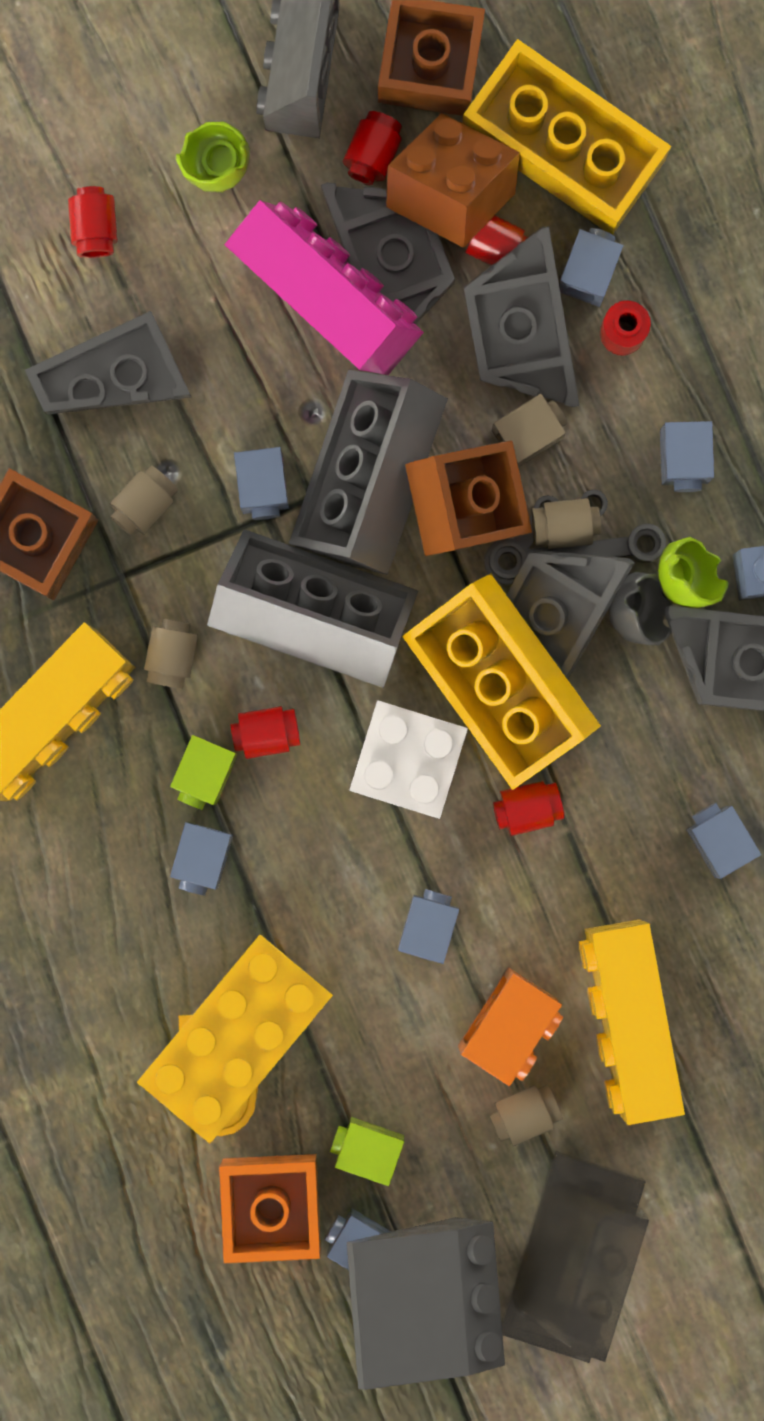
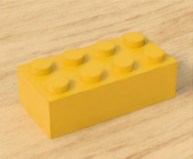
[462,39,671,235]
[402,573,601,790]
[0,622,136,801]
[579,919,685,1125]
[137,934,333,1144]

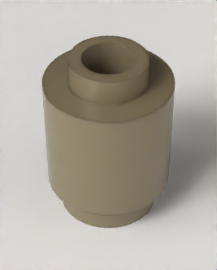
[109,465,178,535]
[532,498,601,550]
[144,618,198,689]
[490,1084,563,1147]

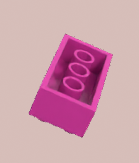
[224,200,424,375]

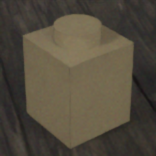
[491,394,567,468]

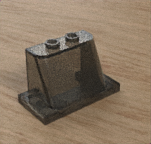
[501,1151,649,1363]

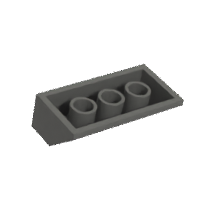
[289,370,448,575]
[207,529,418,688]

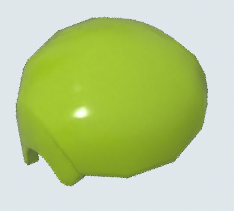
[176,122,250,193]
[658,537,729,608]

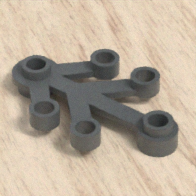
[484,490,666,610]

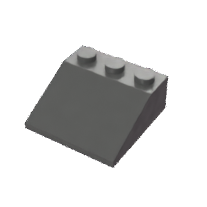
[256,0,340,139]
[347,1217,505,1390]

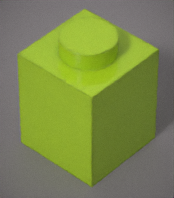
[170,735,238,810]
[330,1117,404,1187]

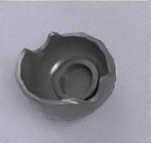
[609,572,673,645]

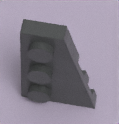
[25,311,192,415]

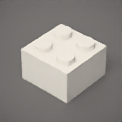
[349,700,468,819]

